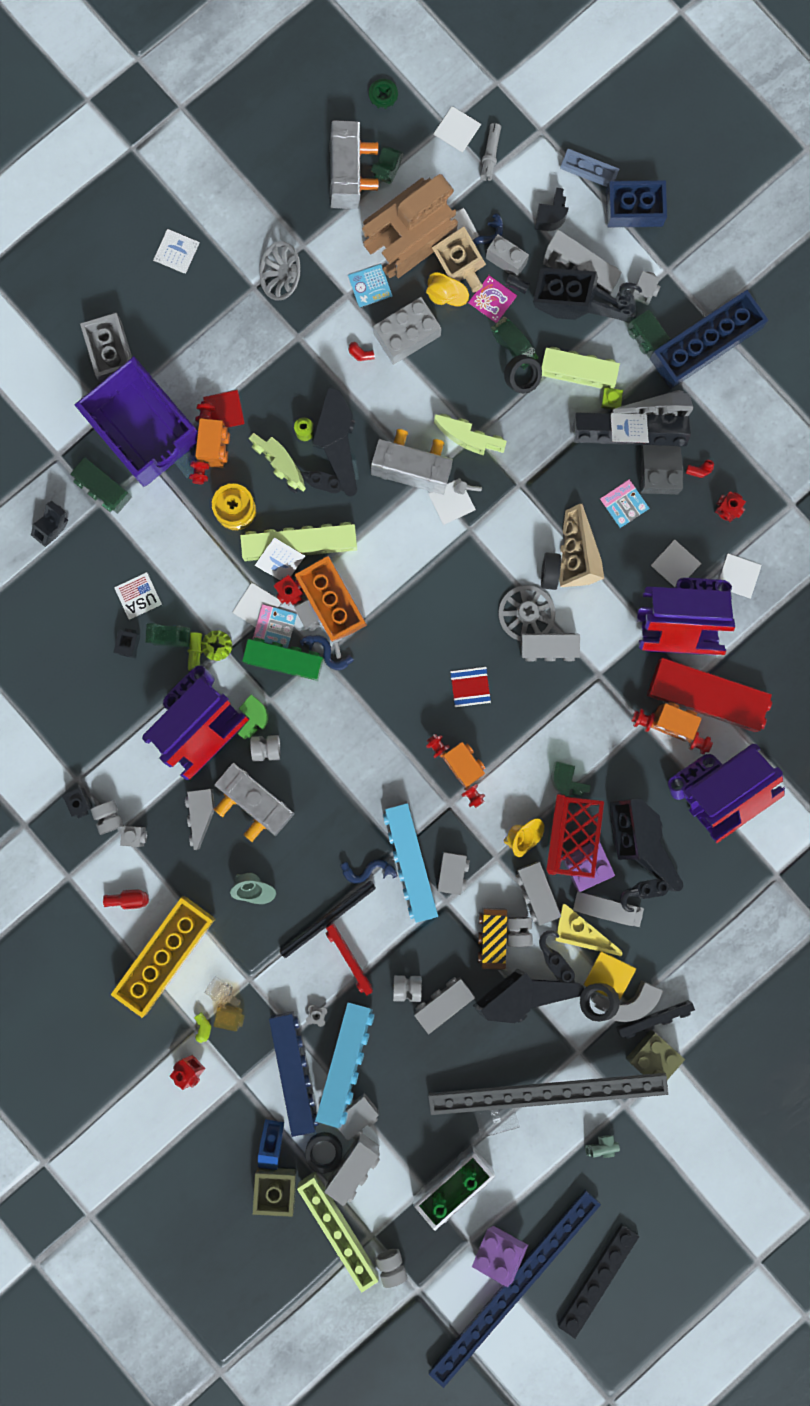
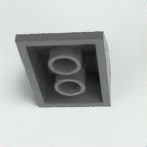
[640,445,683,495]

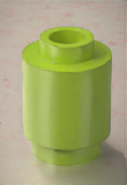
[294,418,314,441]

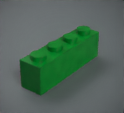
[242,637,324,681]

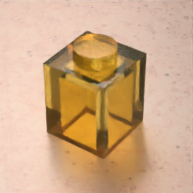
[213,1004,245,1031]

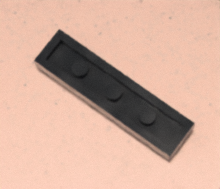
[616,1000,695,1039]

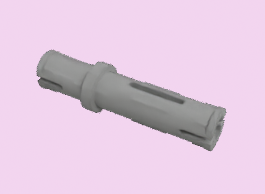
[480,123,501,181]

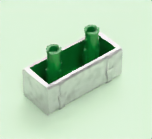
[413,1144,495,1231]

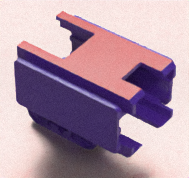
[637,578,735,655]
[142,665,249,780]
[668,744,785,843]

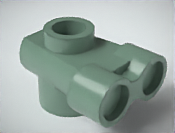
[585,1135,620,1158]

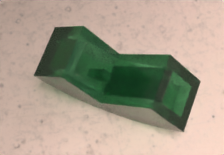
[490,317,538,369]

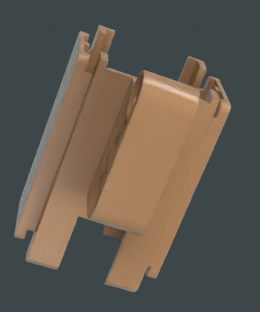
[362,174,458,278]

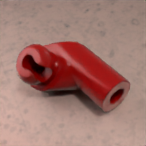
[348,342,375,361]
[685,460,714,478]

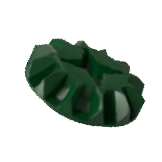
[369,79,398,109]

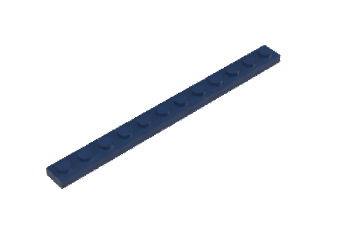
[428,1189,601,1388]

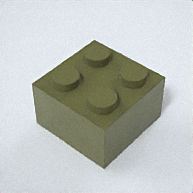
[626,1030,685,1080]
[253,1167,297,1217]

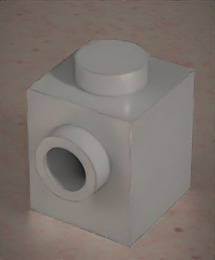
[633,271,660,305]
[294,600,321,631]
[120,826,147,847]

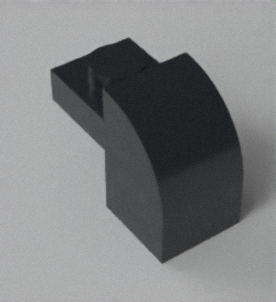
[535,188,569,231]
[31,500,68,547]

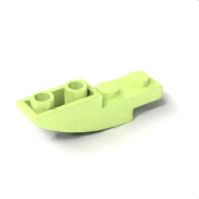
[434,414,507,455]
[249,433,306,492]

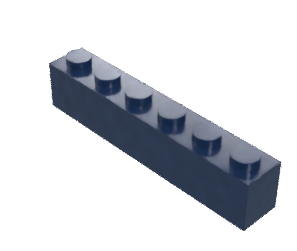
[269,1011,319,1137]

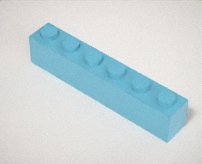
[383,803,438,923]
[315,1003,374,1128]

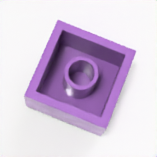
[562,840,615,892]
[472,1226,528,1287]

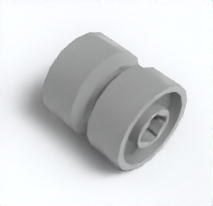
[251,735,281,761]
[90,801,124,835]
[507,917,533,947]
[393,975,421,1002]
[375,1249,408,1288]

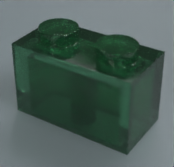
[628,310,671,358]

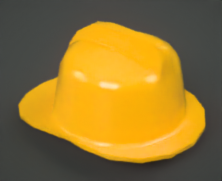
[426,272,469,306]
[503,819,544,857]

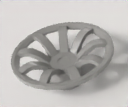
[259,241,300,300]
[499,585,555,641]

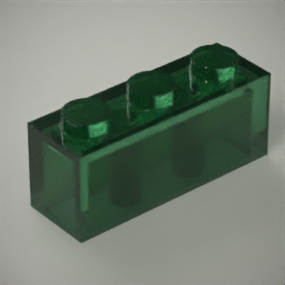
[70,457,132,514]

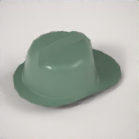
[230,873,276,904]

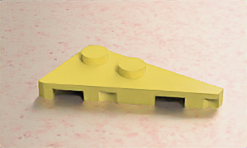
[554,904,623,956]

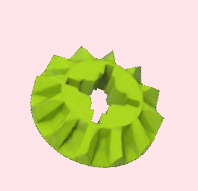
[201,630,232,661]

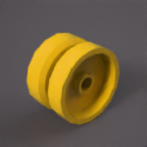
[212,484,256,530]

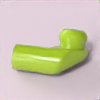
[194,1012,211,1043]

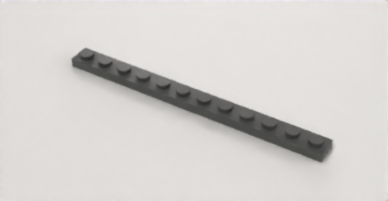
[429,1073,669,1115]

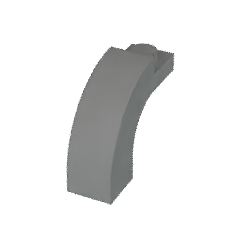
[573,891,644,927]
[591,980,663,1022]

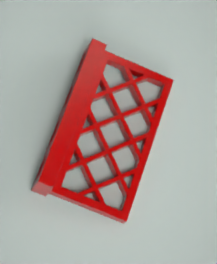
[547,794,604,878]

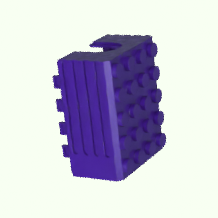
[74,356,198,487]

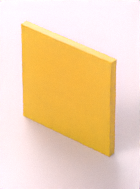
[583,951,636,1000]

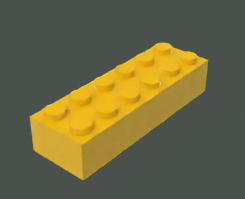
[111,896,216,1018]

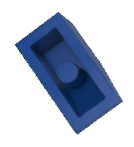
[258,1119,284,1170]

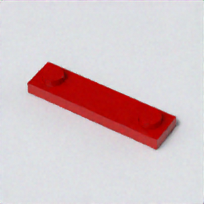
[325,923,373,996]

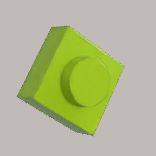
[601,388,623,410]

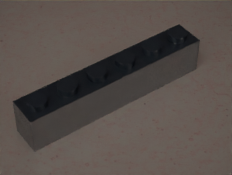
[573,412,691,446]

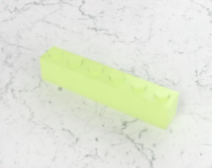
[240,522,357,561]
[297,1171,379,1293]

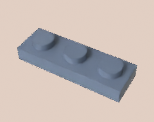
[560,149,619,187]

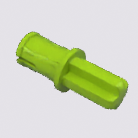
[187,633,203,671]

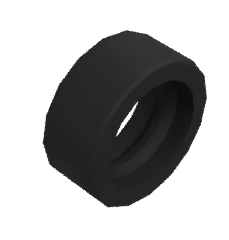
[504,355,542,394]
[541,552,561,590]
[580,983,620,1022]
[305,1132,343,1173]

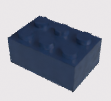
[606,180,667,228]

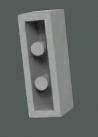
[520,633,580,661]
[515,861,561,926]
[414,977,475,1034]

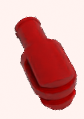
[103,889,149,910]

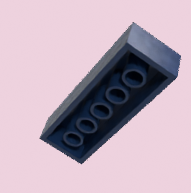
[650,290,769,389]

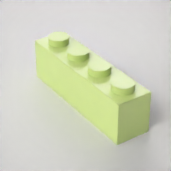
[541,347,620,389]

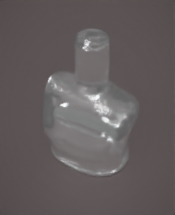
[204,976,241,1008]

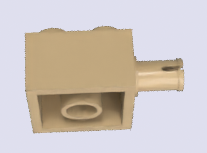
[432,227,486,292]

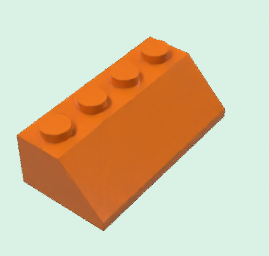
[295,556,367,642]

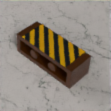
[478,908,507,969]

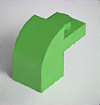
[238,694,268,739]

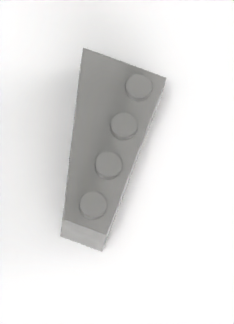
[543,229,622,295]

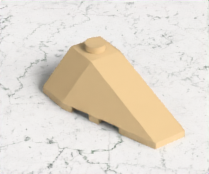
[559,504,604,587]

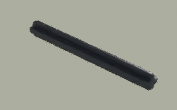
[279,881,376,958]

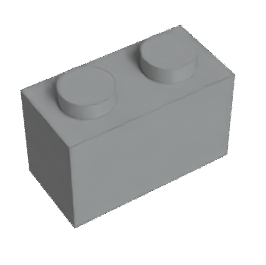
[486,234,529,277]
[437,852,470,895]
[338,1093,379,1141]

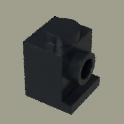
[113,628,140,659]
[62,788,92,819]

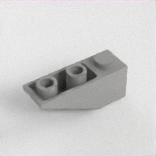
[185,789,215,850]

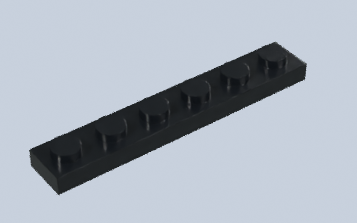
[558,1223,639,1339]

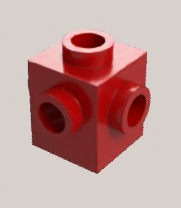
[715,492,746,522]
[274,575,304,606]
[169,1055,206,1090]

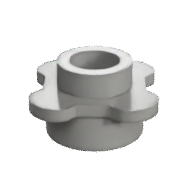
[306,1005,327,1027]

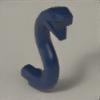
[472,213,503,246]
[300,635,354,670]
[340,859,398,883]

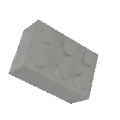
[373,297,441,365]
[80,313,132,383]
[324,1133,380,1206]

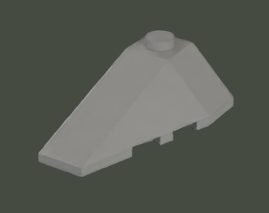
[611,390,693,416]

